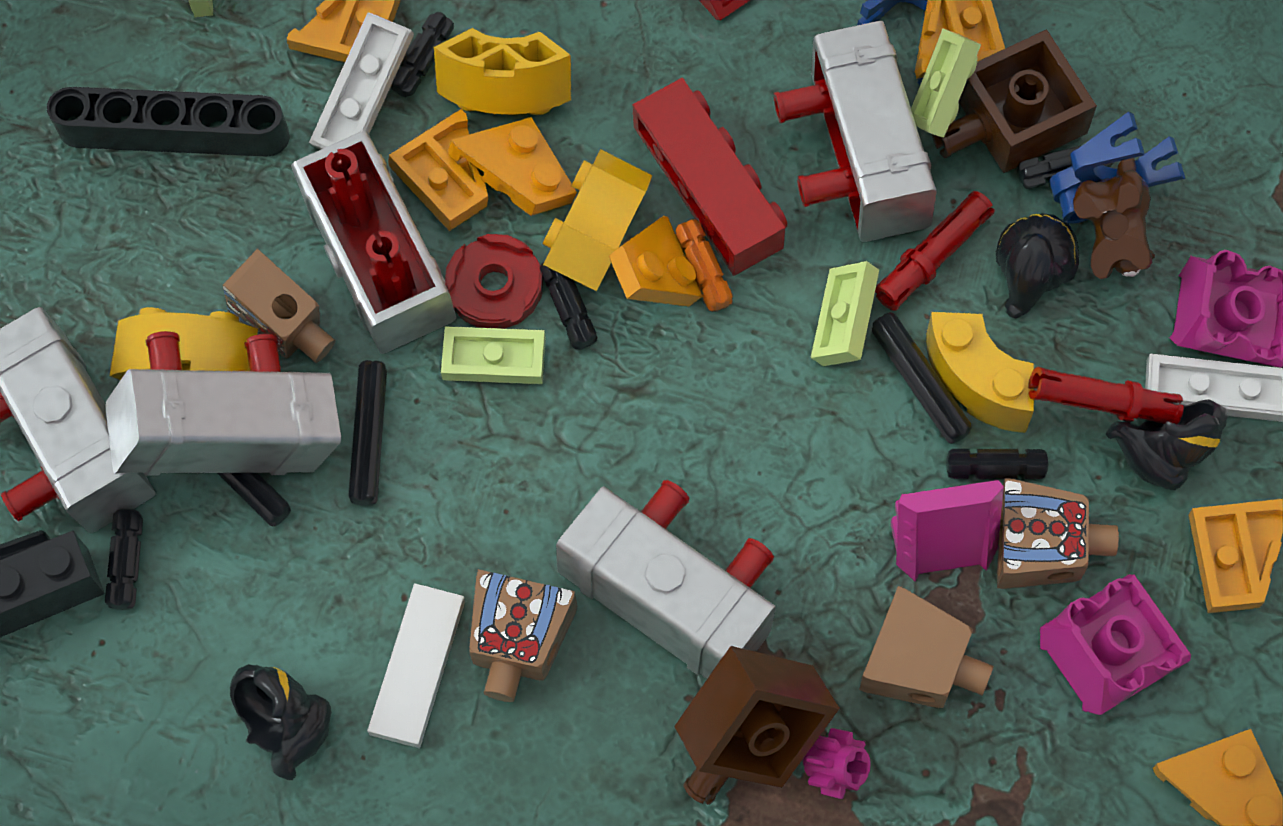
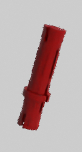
[875,191,995,311]
[1028,367,1184,424]

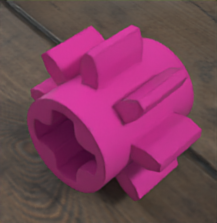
[803,728,870,799]

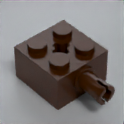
[932,29,1097,173]
[674,646,840,805]

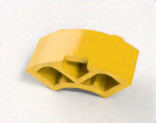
[434,28,571,115]
[542,149,653,291]
[109,307,258,380]
[926,312,1034,433]

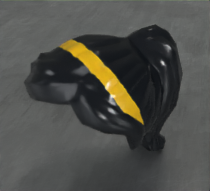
[996,213,1079,319]
[1106,399,1227,490]
[230,664,332,780]

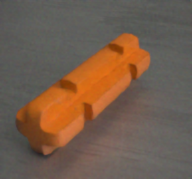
[675,219,733,312]

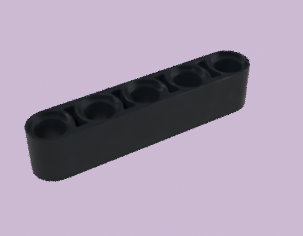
[47,87,290,157]

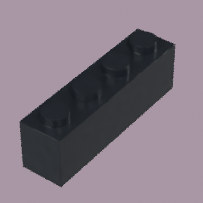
[0,530,105,638]

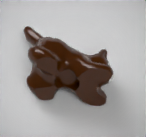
[1073,158,1155,279]

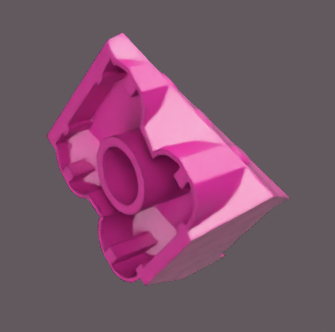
[1169,250,1283,368]
[890,480,1004,582]
[1040,574,1191,715]

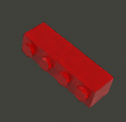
[632,77,788,276]

